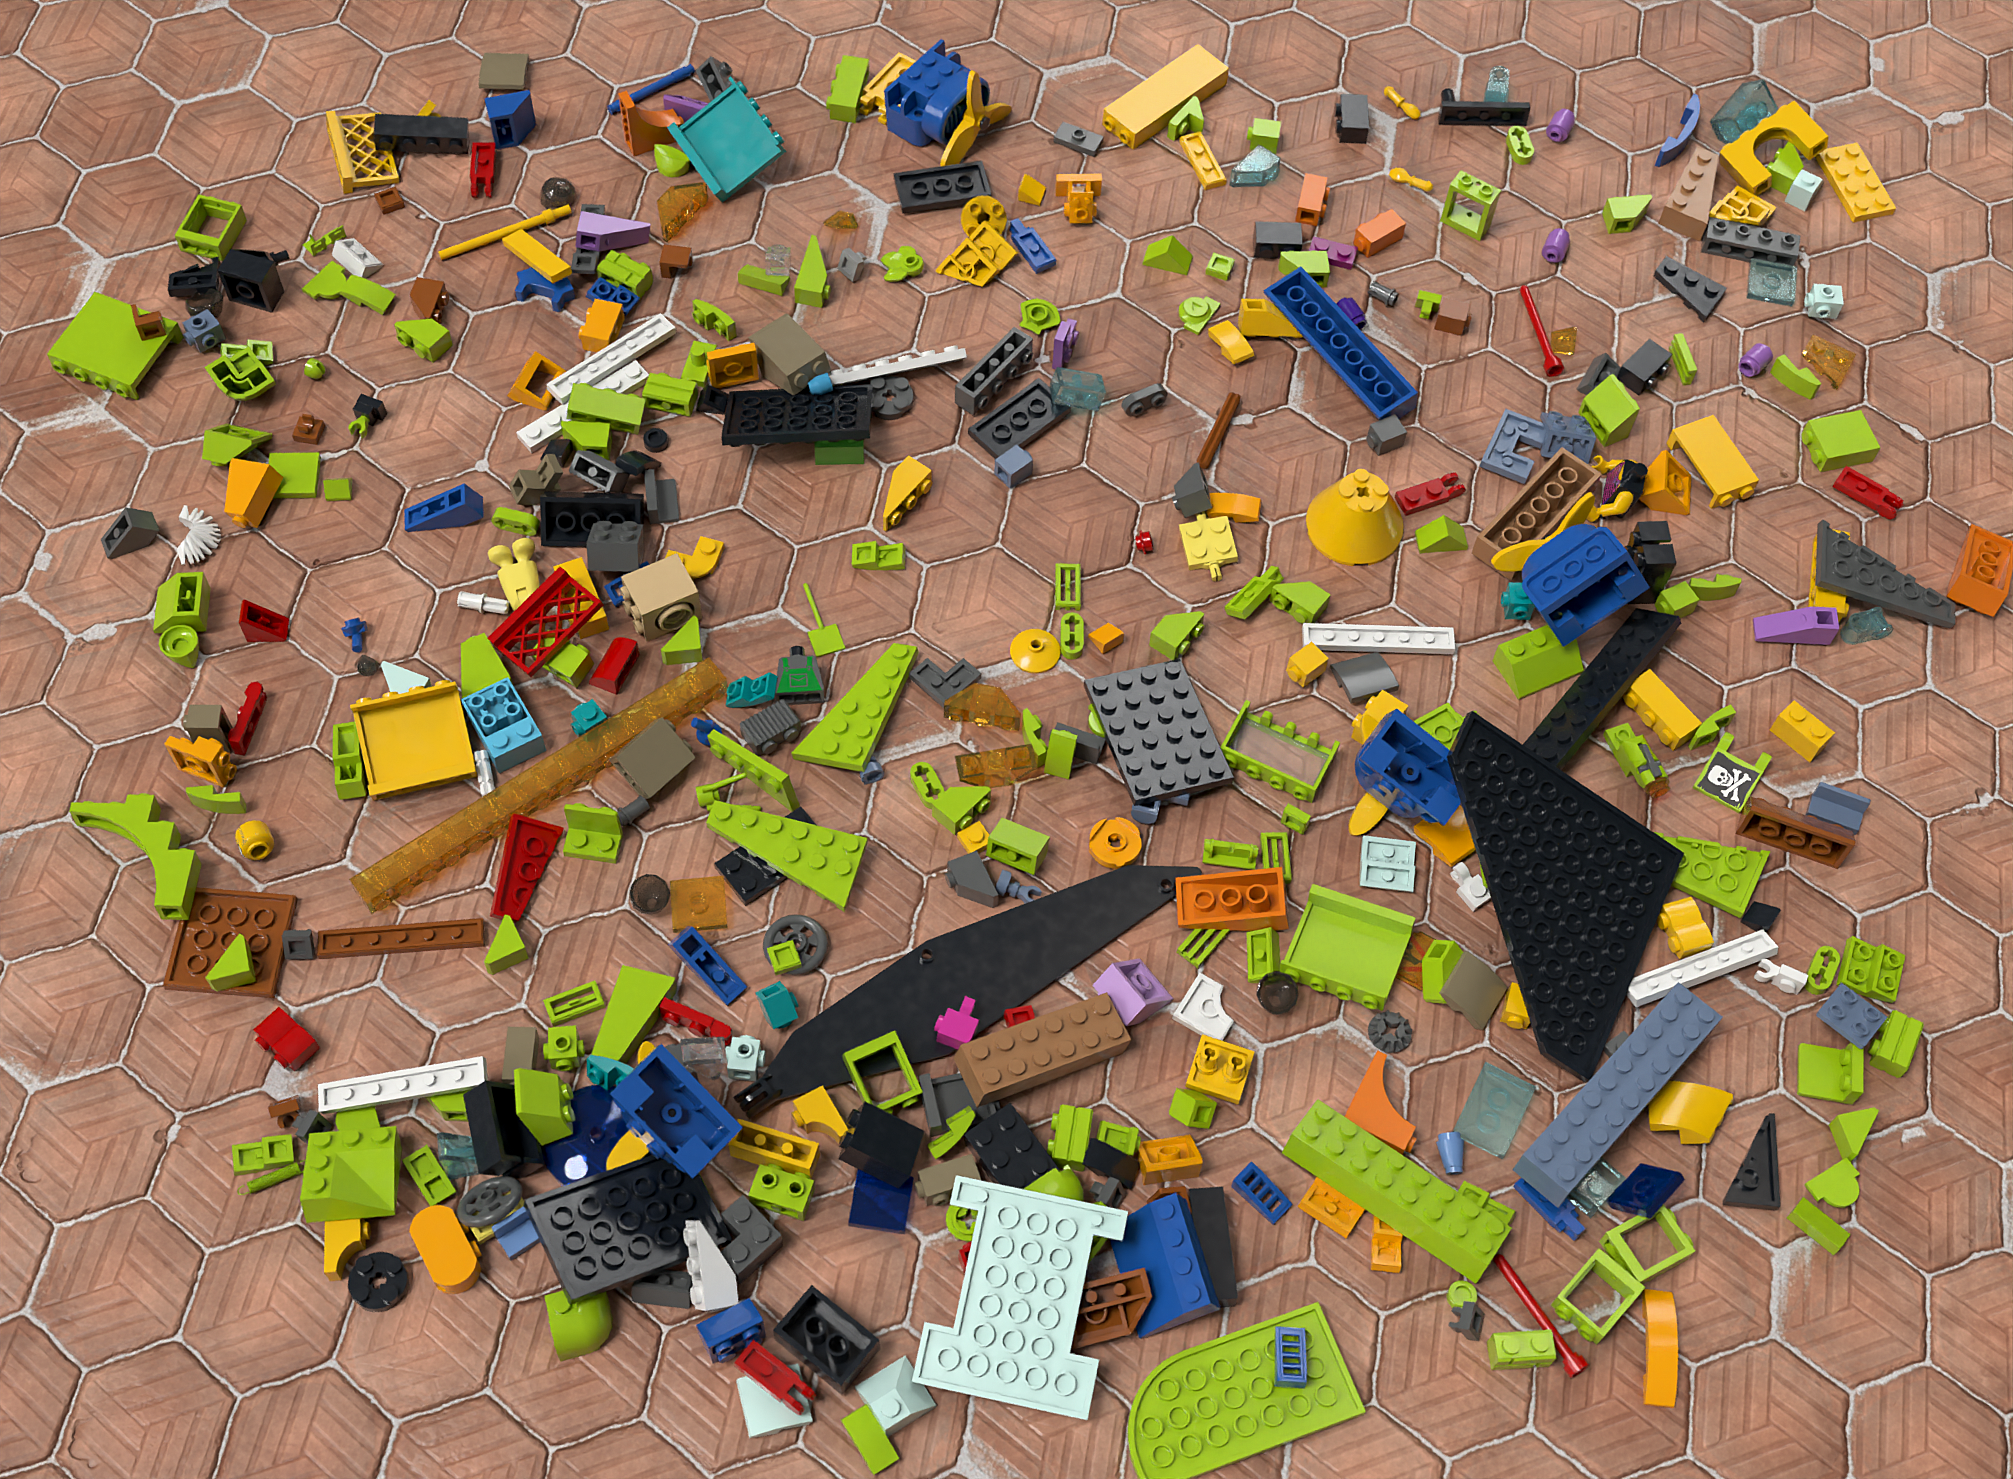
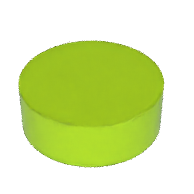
[1447,1280,1477,1308]

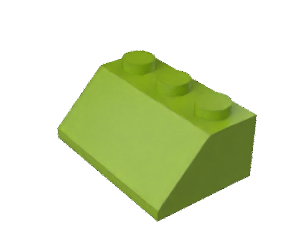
[1492,625,1584,700]

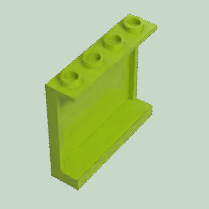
[47,292,183,400]
[1279,884,1416,1011]

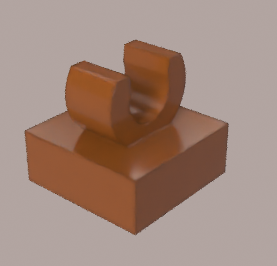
[292,414,325,445]
[268,1095,301,1129]

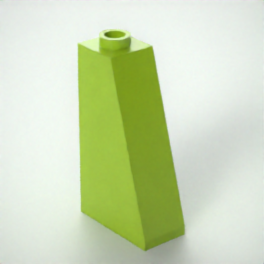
[591,965,677,1064]

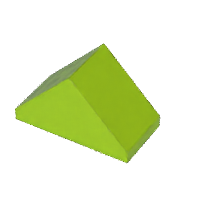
[1142,235,1193,275]
[1415,515,1468,554]
[661,615,703,665]
[484,915,529,975]
[205,934,256,991]
[1829,1107,1879,1162]

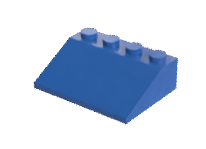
[1110,1193,1221,1339]

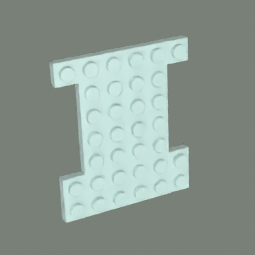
[912,1175,1128,1420]

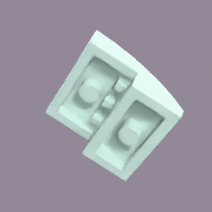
[1359,835,1416,893]
[736,1364,812,1438]

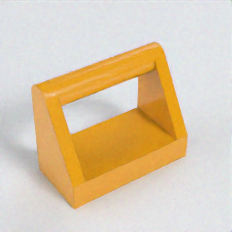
[507,351,566,410]

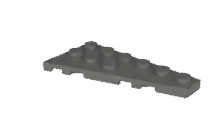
[1815,519,1955,629]

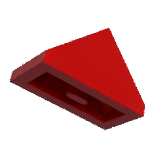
[239,599,289,642]

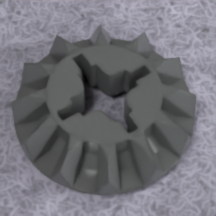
[1368,1010,1412,1053]

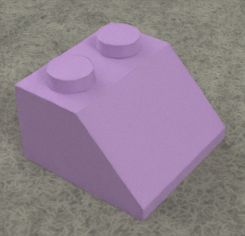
[1092,958,1173,1026]

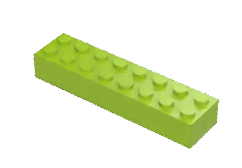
[1282,1099,1512,1284]

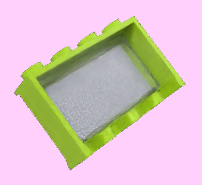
[1220,700,1340,803]

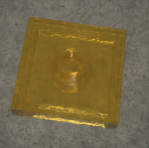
[670,876,728,933]

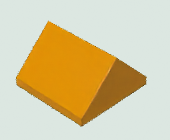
[1137,1135,1203,1185]

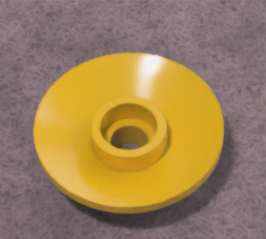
[1010,629,1060,674]

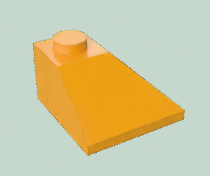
[1639,450,1691,515]

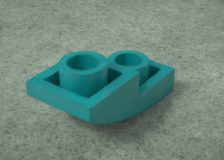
[726,672,778,708]
[587,1055,634,1091]

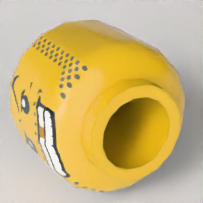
[235,820,274,860]

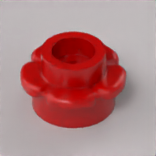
[1135,530,1153,554]

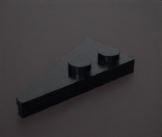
[1723,1113,1781,1211]

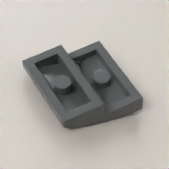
[1330,652,1399,704]

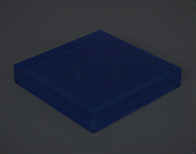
[1607,1163,1685,1219]
[848,1169,914,1234]

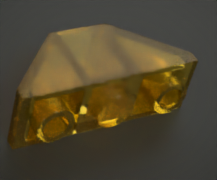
[657,182,709,243]
[944,683,1021,731]
[955,744,1037,788]

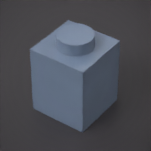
[994,445,1033,489]

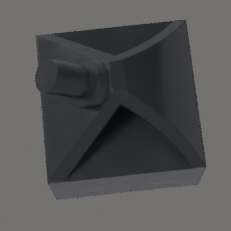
[218,249,290,313]

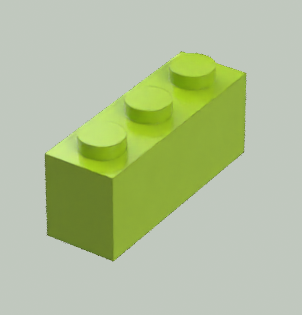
[826,55,870,123]
[566,383,645,435]

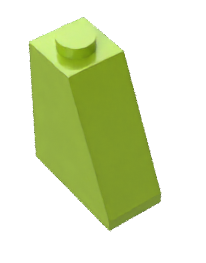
[461,633,513,698]

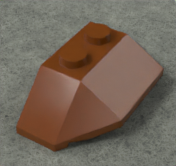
[1072,1268,1152,1349]

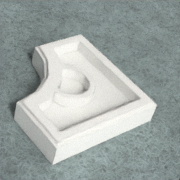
[1172,973,1234,1041]

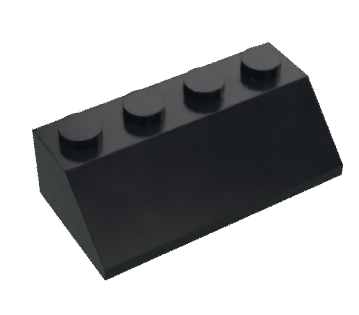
[540,491,644,547]

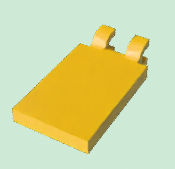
[859,53,916,125]

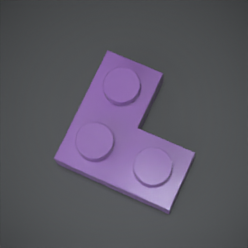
[1052,319,1079,371]

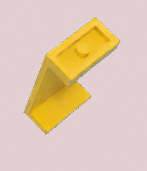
[1666,415,1759,509]

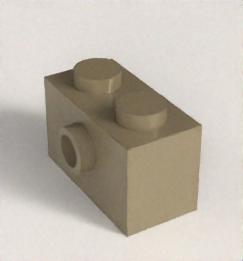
[183,705,233,753]

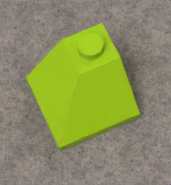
[202,424,272,466]

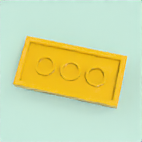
[1815,142,1896,223]

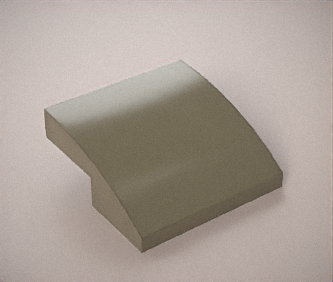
[479,53,529,89]
[1439,951,1507,1030]

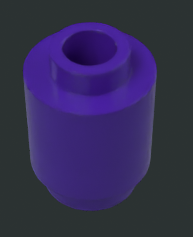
[1336,297,1367,330]

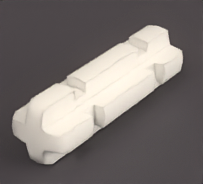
[473,750,496,799]

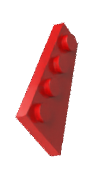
[490,813,564,923]

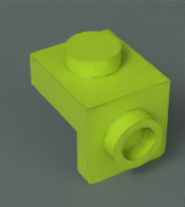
[1096,1121,1141,1156]

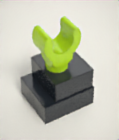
[348,394,387,438]

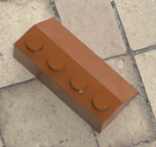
[1735,796,1856,869]

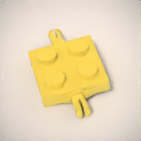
[1179,511,1238,582]

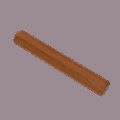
[1196,392,1241,469]

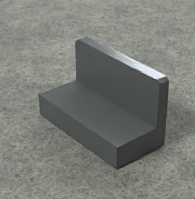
[644,469,679,524]
[1049,722,1106,764]

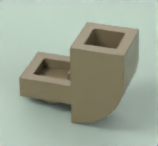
[509,454,563,505]

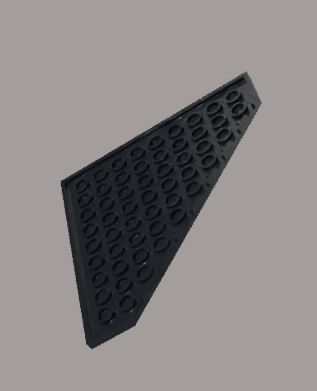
[1447,711,1684,1082]

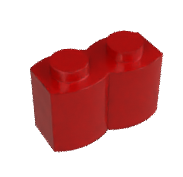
[253,1007,320,1072]

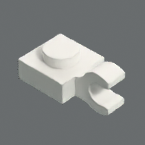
[1450,862,1491,912]
[1754,959,1808,995]

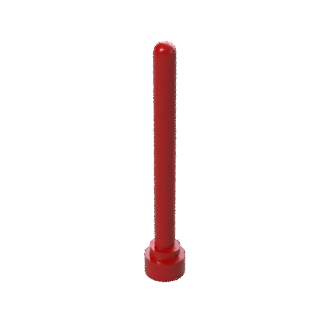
[1519,285,1564,377]
[1493,1254,1589,1379]

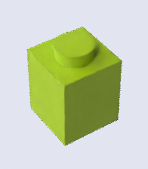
[1247,118,1281,154]
[1655,581,1700,618]

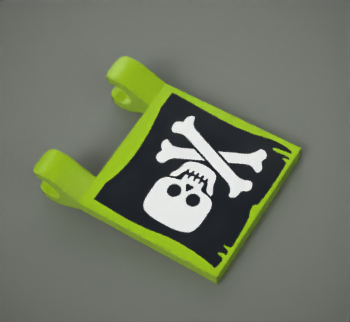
[1693,732,1772,813]

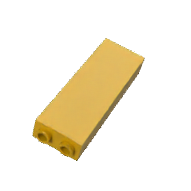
[1102,44,1229,150]

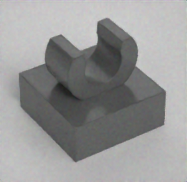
[282,929,315,959]
[292,1110,332,1146]
[1090,1177,1126,1209]
[1449,1301,1484,1341]

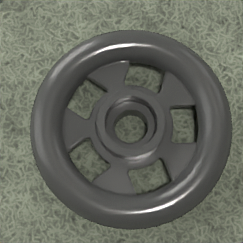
[763,914,828,975]
[457,1176,522,1227]

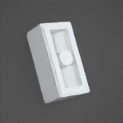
[332,238,383,279]

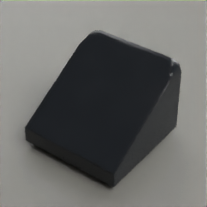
[696,384,729,415]
[540,439,573,468]
[1740,901,1781,932]

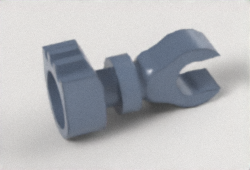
[859,756,884,785]
[995,870,1042,903]

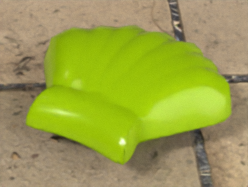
[1019,298,1061,335]

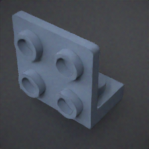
[1540,411,1596,464]
[1816,983,1887,1049]

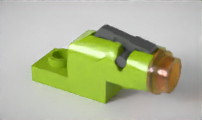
[1603,723,1670,799]

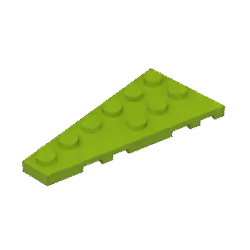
[791,643,919,772]
[706,800,868,912]
[1654,832,1770,918]

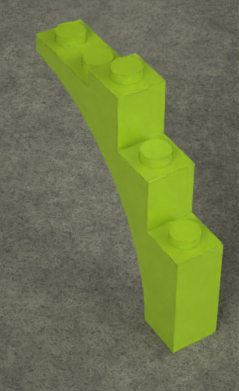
[69,793,202,920]

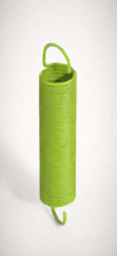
[237,1160,305,1195]

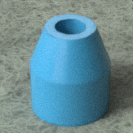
[808,373,833,395]

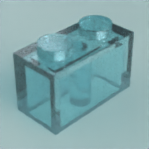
[1049,367,1106,411]

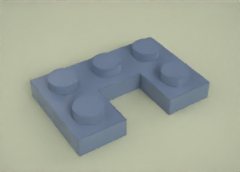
[1479,409,1547,484]

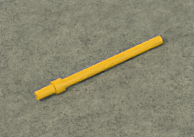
[438,205,572,260]

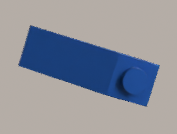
[404,483,484,532]
[667,926,747,1005]

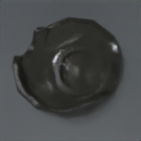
[540,177,576,209]
[185,289,224,319]
[629,874,670,915]
[1256,971,1299,1016]

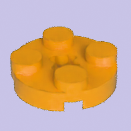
[1089,817,1142,870]

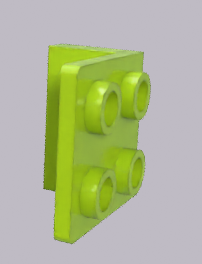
[563,803,623,864]
[1797,1042,1864,1104]

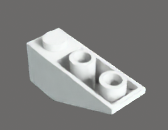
[683,1220,739,1311]

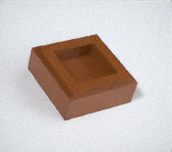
[374,186,405,215]

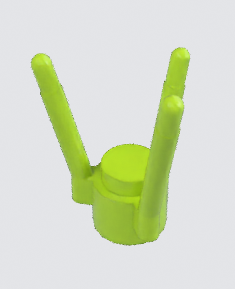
[696,773,761,812]

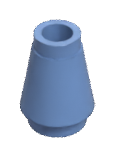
[1436,1132,1464,1175]

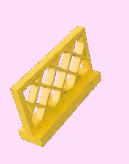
[326,111,399,194]

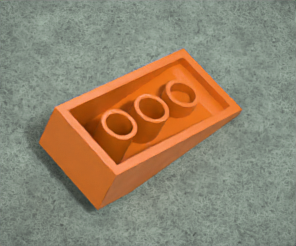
[1946,524,2013,617]
[1176,867,1289,931]

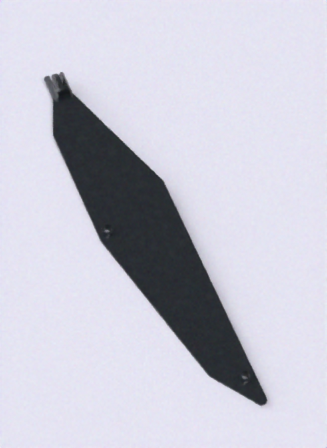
[733,865,1202,1119]

